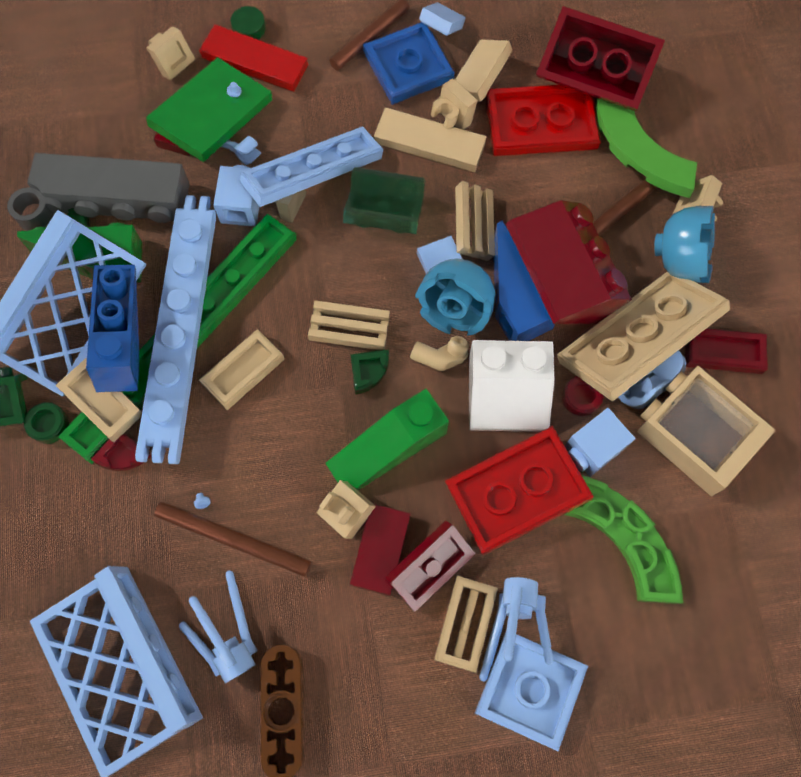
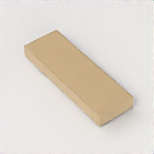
[374,107,487,172]

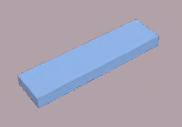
[240,126,384,207]

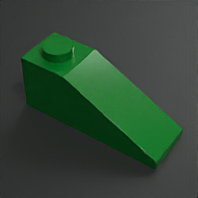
[325,388,449,490]

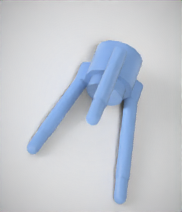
[179,570,258,684]
[480,577,553,681]

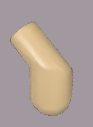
[410,336,469,371]

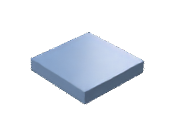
[475,632,588,751]

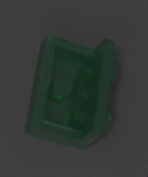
[343,167,426,234]

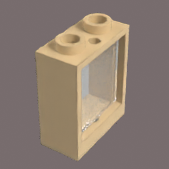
[637,366,776,496]

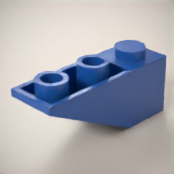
[494,221,555,341]
[86,265,139,392]

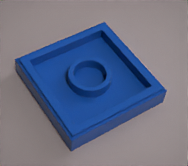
[363,22,455,105]

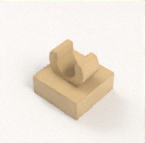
[146,26,195,80]
[431,78,478,130]
[673,175,723,221]
[316,480,376,539]

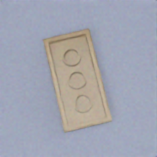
[557,272,730,401]

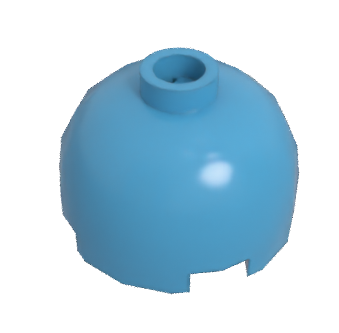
[654,206,715,283]
[415,258,495,336]

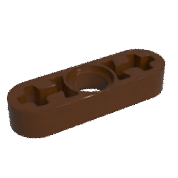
[261,645,304,777]

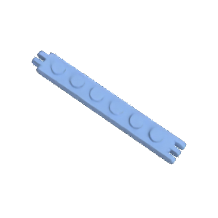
[135,195,216,464]

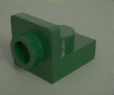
[0,367,28,426]

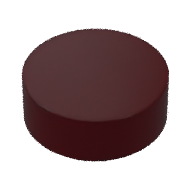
[562,376,604,416]

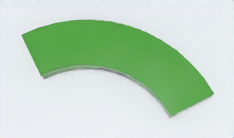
[595,98,697,198]
[564,475,683,604]

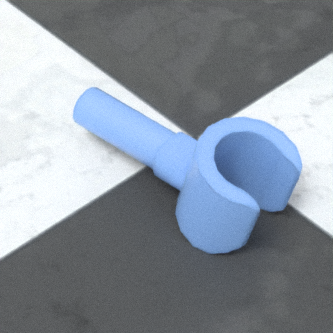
[221,136,262,165]

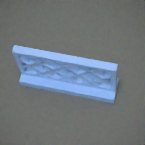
[0,210,147,397]
[29,566,203,777]

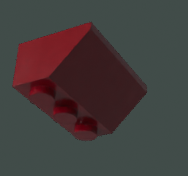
[536,6,665,111]
[506,200,632,324]

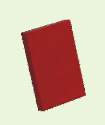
[485,85,601,156]
[445,426,594,555]

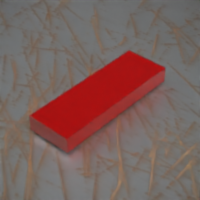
[199,24,309,92]

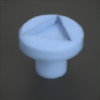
[227,82,241,97]
[194,493,211,509]

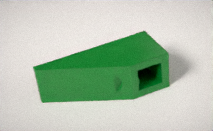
[17,223,143,283]

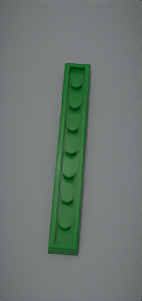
[58,213,297,464]

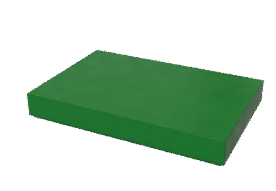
[146,57,272,162]

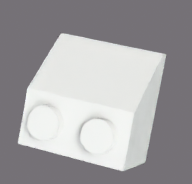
[469,340,554,432]

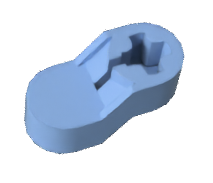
[618,350,686,409]

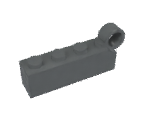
[7,153,190,230]

